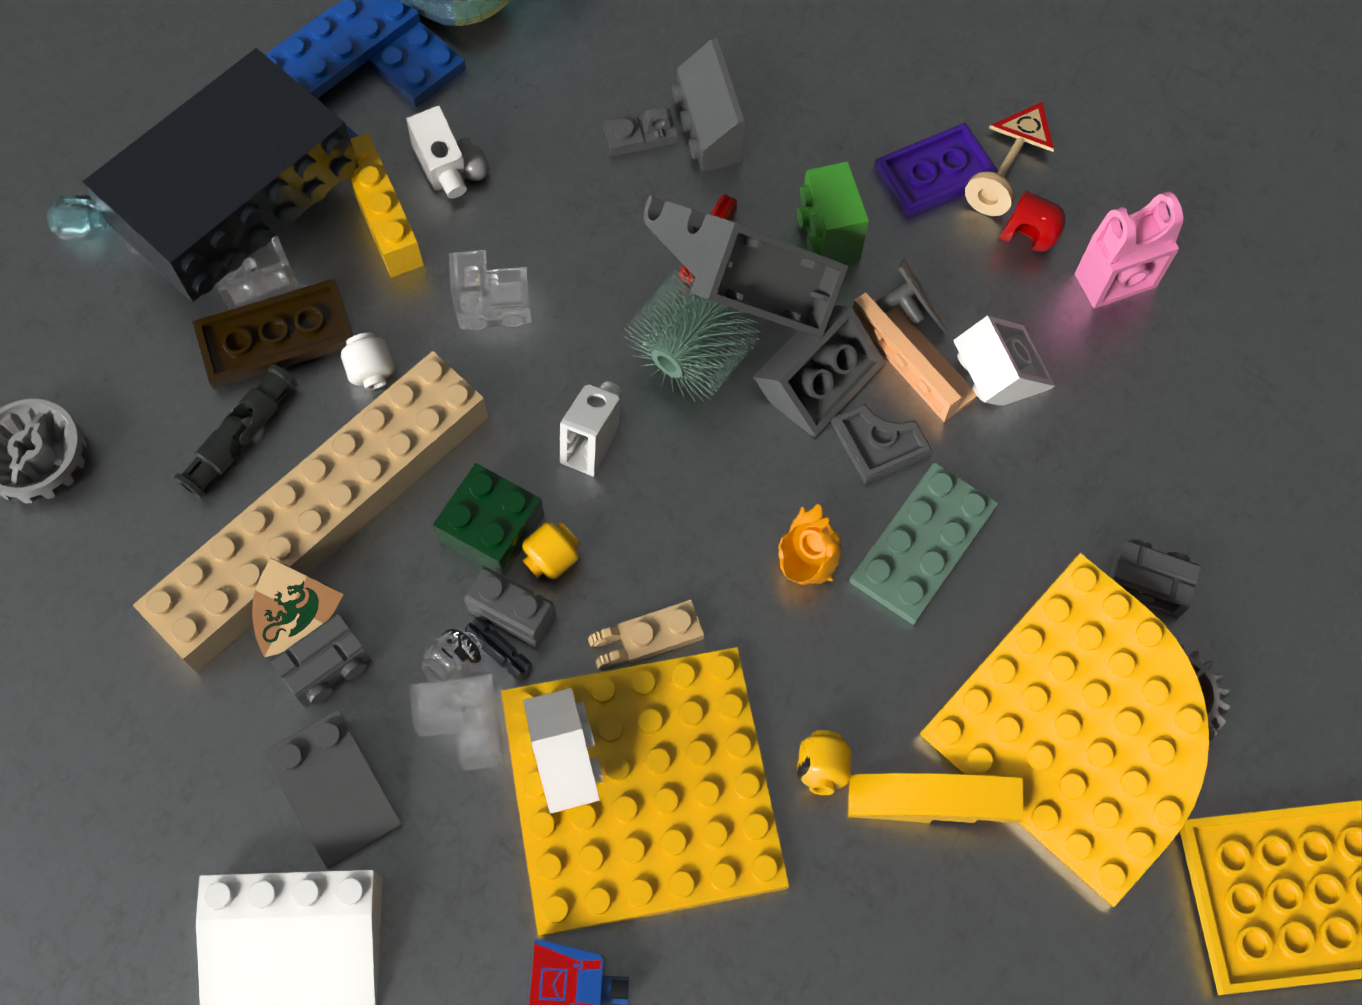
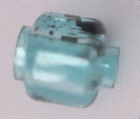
[47,195,107,242]

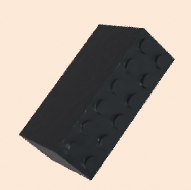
[82,48,359,302]

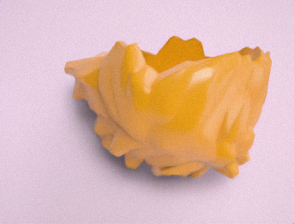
[778,504,843,585]

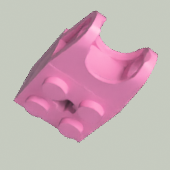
[1075,191,1184,309]

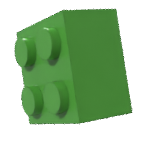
[797,162,869,264]

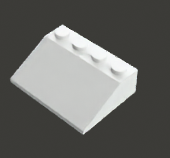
[196,870,383,1005]

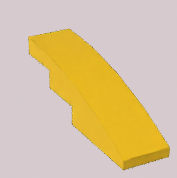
[848,773,1023,823]

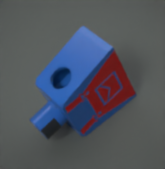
[529,940,629,1005]

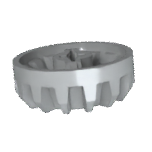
[0,399,87,503]

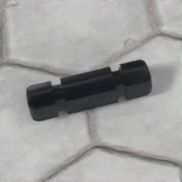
[465,617,532,681]

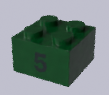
[433,463,545,576]

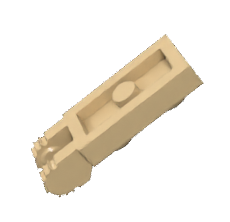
[588,600,704,670]

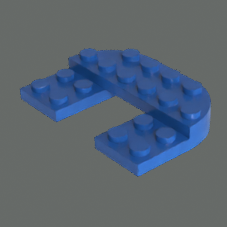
[266,0,466,139]

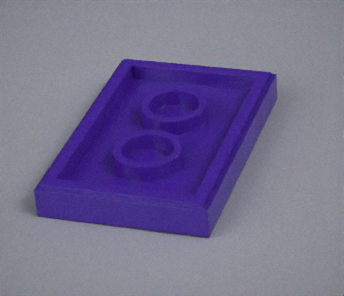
[874,123,998,219]

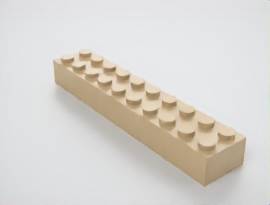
[133,351,489,673]

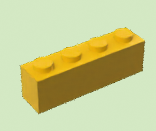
[348,132,424,278]

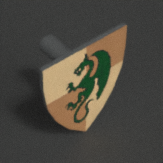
[876,258,949,334]
[252,557,344,657]

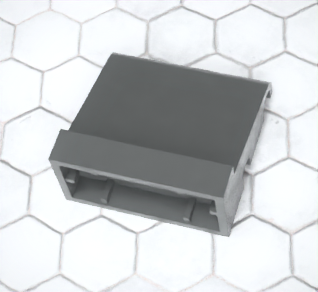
[644,196,848,338]

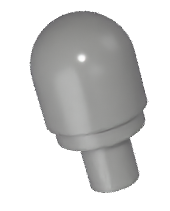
[457,137,489,181]

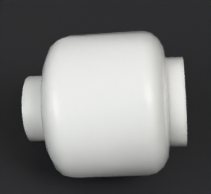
[341,332,395,390]

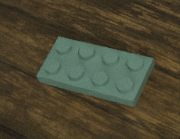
[849,462,998,625]

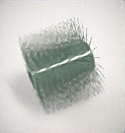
[624,266,761,402]

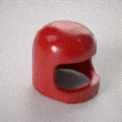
[998,190,1066,252]

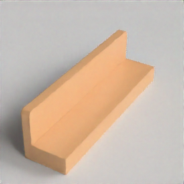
[852,292,977,422]

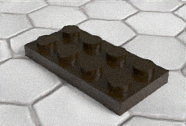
[192,278,353,389]

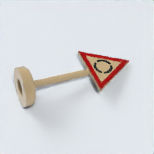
[965,102,1054,216]

